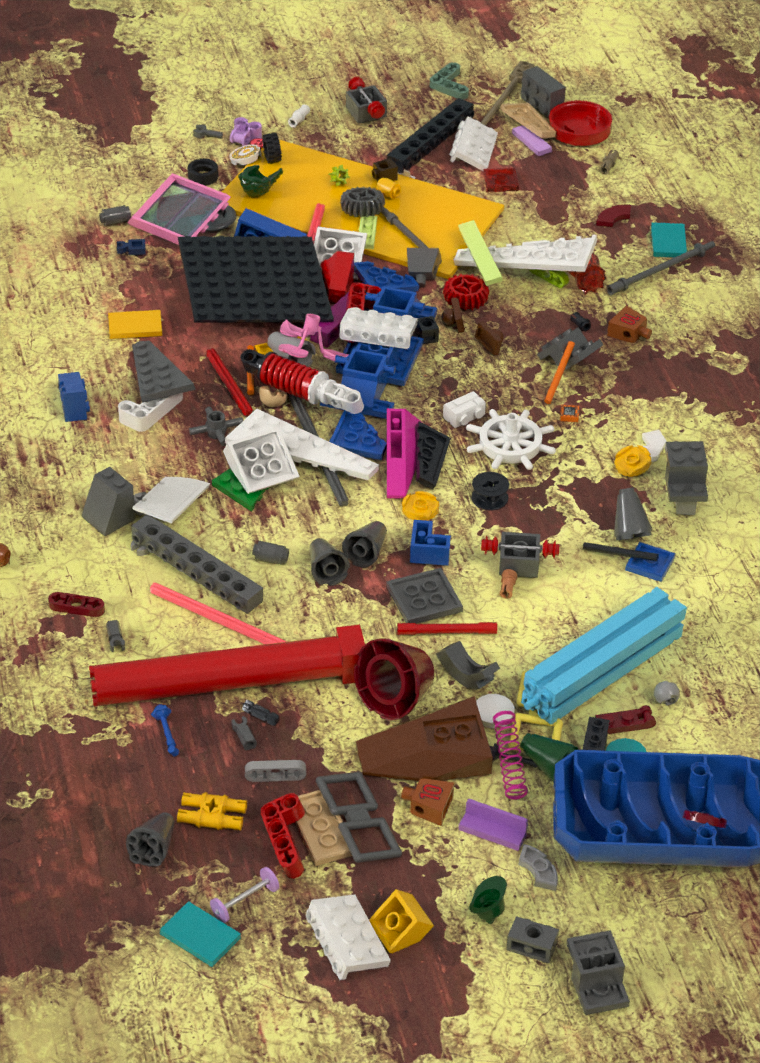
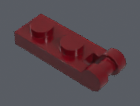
[595,705,656,734]

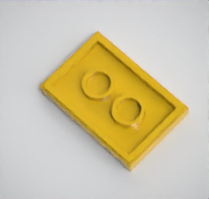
[108,310,162,339]

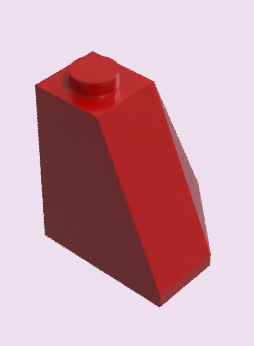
[320,251,354,304]

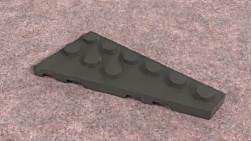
[132,340,196,403]

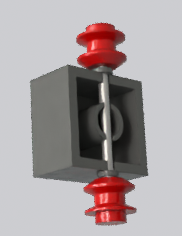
[346,76,387,123]
[481,532,560,578]

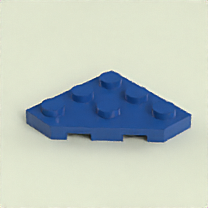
[354,261,419,292]
[329,410,387,460]

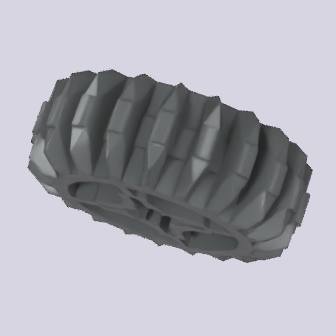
[340,186,385,218]

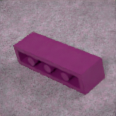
[310,292,366,348]

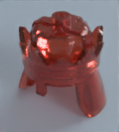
[568,253,607,295]

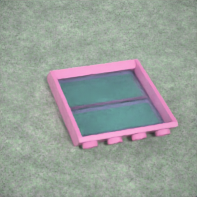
[127,173,231,245]

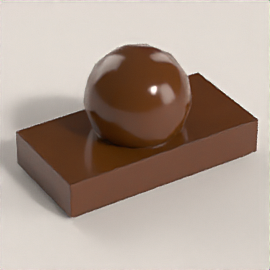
[441,297,465,333]
[474,322,504,356]

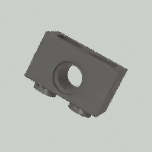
[506,916,559,964]

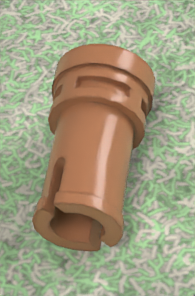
[500,569,518,599]

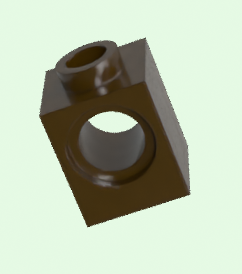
[372,158,398,182]

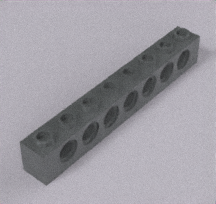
[132,514,263,614]

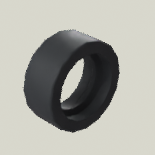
[187,158,219,186]

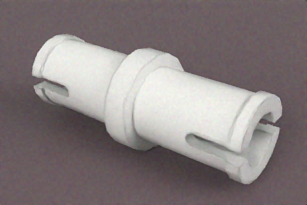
[288,104,310,128]

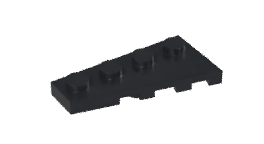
[416,421,451,490]

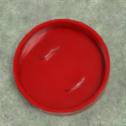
[549,100,612,146]

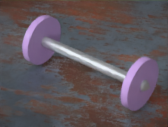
[210,867,279,923]

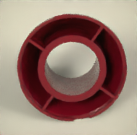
[354,638,434,720]

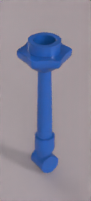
[151,705,179,756]

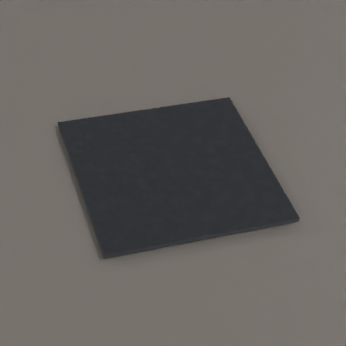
[178,236,334,323]

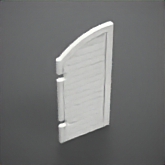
[132,477,210,524]

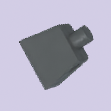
[407,248,441,288]

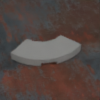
[518,844,558,891]

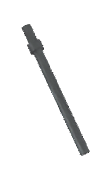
[381,207,442,264]

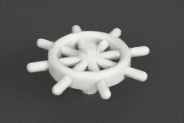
[466,409,556,470]

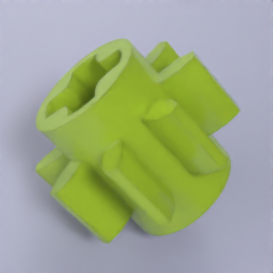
[329,165,350,186]

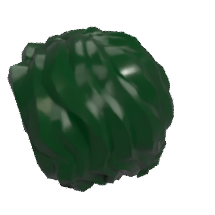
[238,165,283,197]

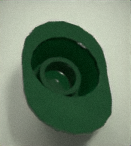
[469,876,507,924]

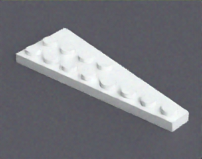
[454,235,597,272]

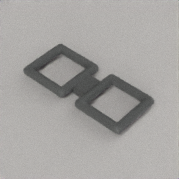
[316,772,402,863]

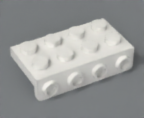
[449,117,498,172]
[339,307,418,349]
[306,895,391,980]

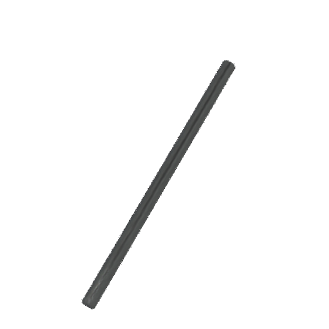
[286,392,349,507]

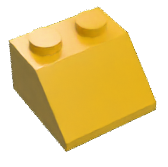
[369,889,434,953]

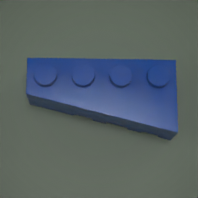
[234,208,307,237]

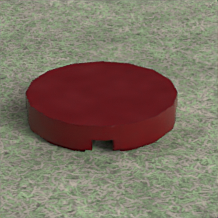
[683,810,727,828]

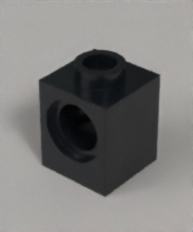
[416,316,439,345]

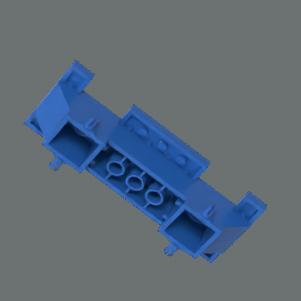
[320,286,437,419]

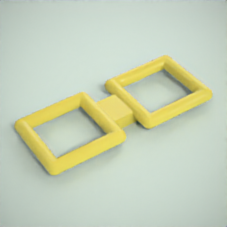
[508,671,563,752]

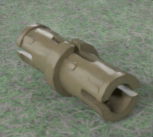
[599,149,619,175]

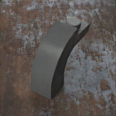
[436,641,500,690]

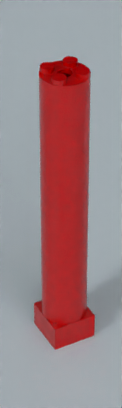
[89,624,365,707]

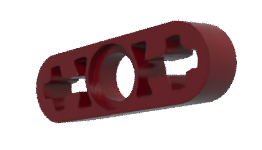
[48,592,105,617]

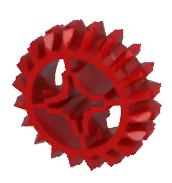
[443,273,489,311]

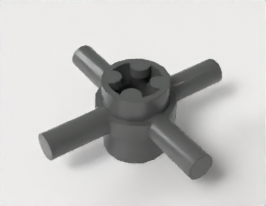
[189,407,243,446]

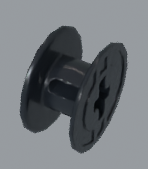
[471,472,509,511]

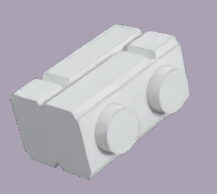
[443,391,486,428]

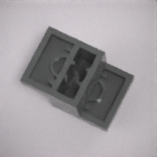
[537,327,603,370]
[665,441,708,502]
[567,930,630,1015]

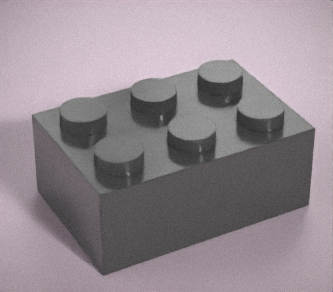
[521,66,566,119]

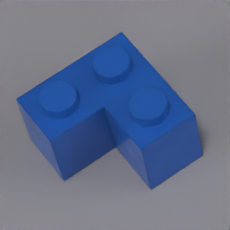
[410,520,451,566]

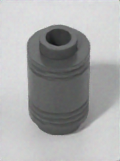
[99,205,131,226]
[252,540,289,565]

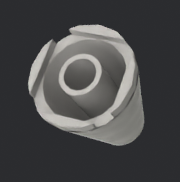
[267,331,316,367]

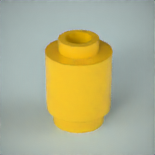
[377,178,401,199]

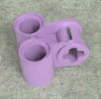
[230,117,262,146]

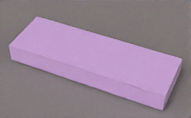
[512,125,552,156]

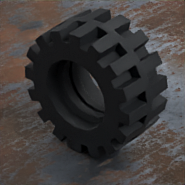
[262,133,282,163]

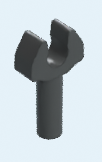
[193,125,223,139]

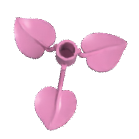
[278,314,349,361]

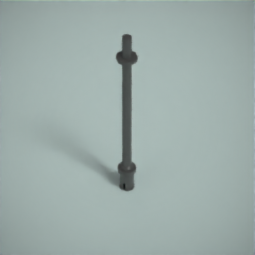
[606,241,715,295]

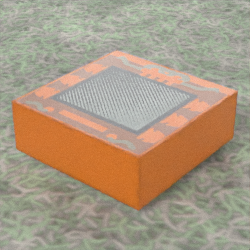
[560,405,579,422]

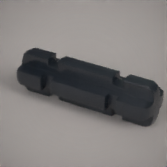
[242,700,280,726]

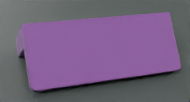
[459,799,528,851]

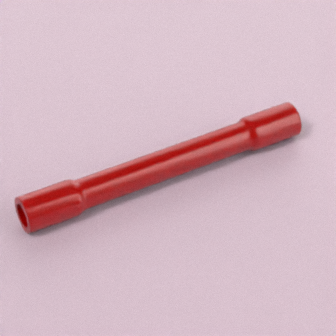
[397,622,497,635]

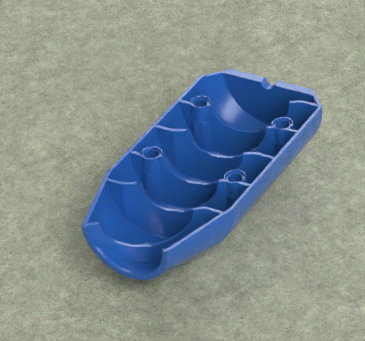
[553,750,760,868]

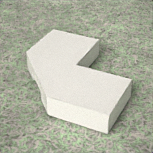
[642,430,667,462]

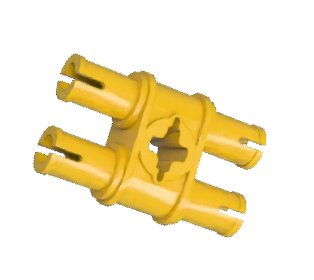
[177,792,247,831]

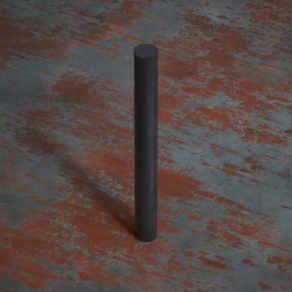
[583,542,659,561]

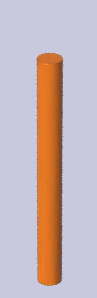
[544,341,575,404]
[247,345,254,395]

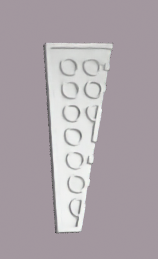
[225,409,379,480]

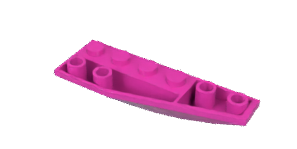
[386,408,421,499]

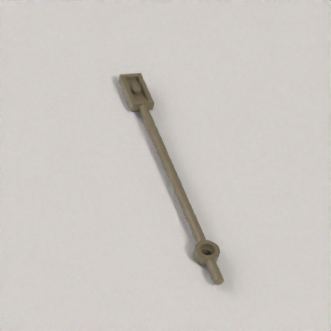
[455,61,535,161]

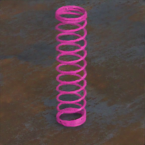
[493,711,528,799]

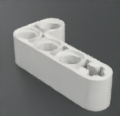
[118,393,183,432]

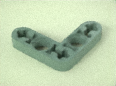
[430,62,469,100]

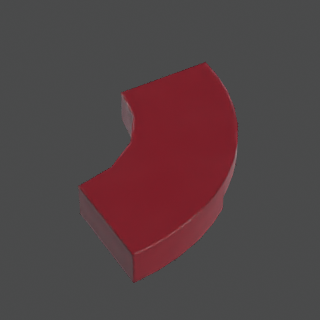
[596,204,631,227]

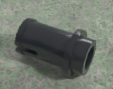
[570,312,591,332]

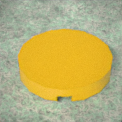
[614,445,652,477]
[402,491,439,521]

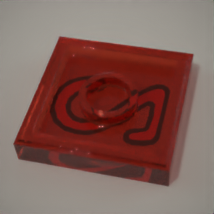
[483,168,519,192]

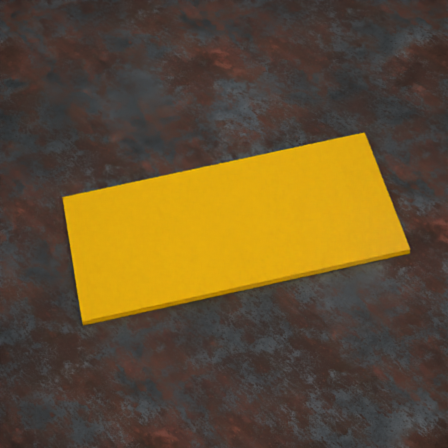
[222,140,504,279]

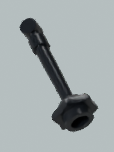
[489,743,542,771]

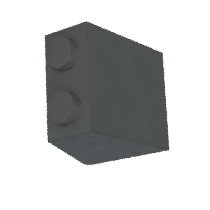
[82,467,135,536]

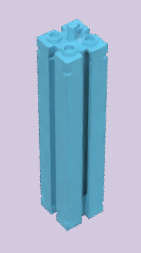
[521,587,687,725]

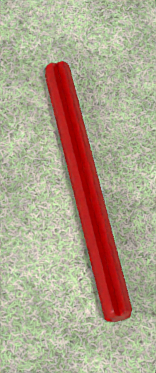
[206,348,253,417]

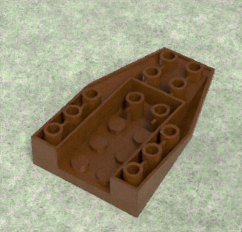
[356,696,493,781]

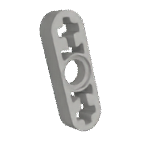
[245,760,306,782]

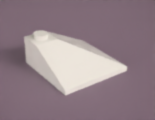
[314,227,367,280]
[223,427,300,494]

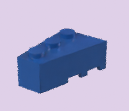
[58,372,90,422]

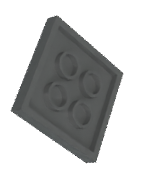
[386,568,463,624]

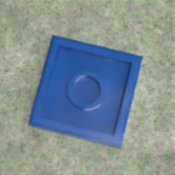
[625,542,676,582]

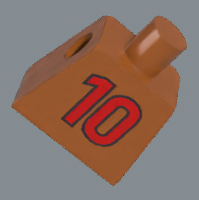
[607,306,652,343]
[401,778,454,826]

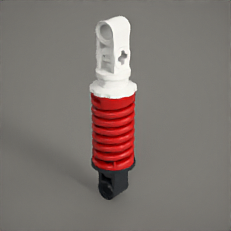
[240,349,364,414]

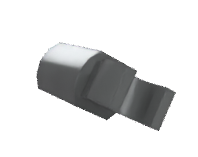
[106,620,125,652]
[232,716,257,751]

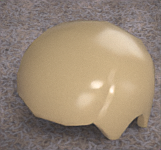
[259,386,288,407]

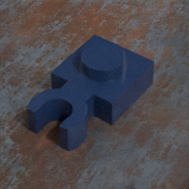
[117,239,146,255]

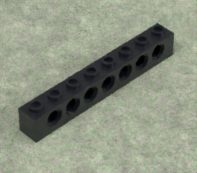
[387,98,474,173]

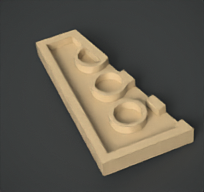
[500,103,556,139]

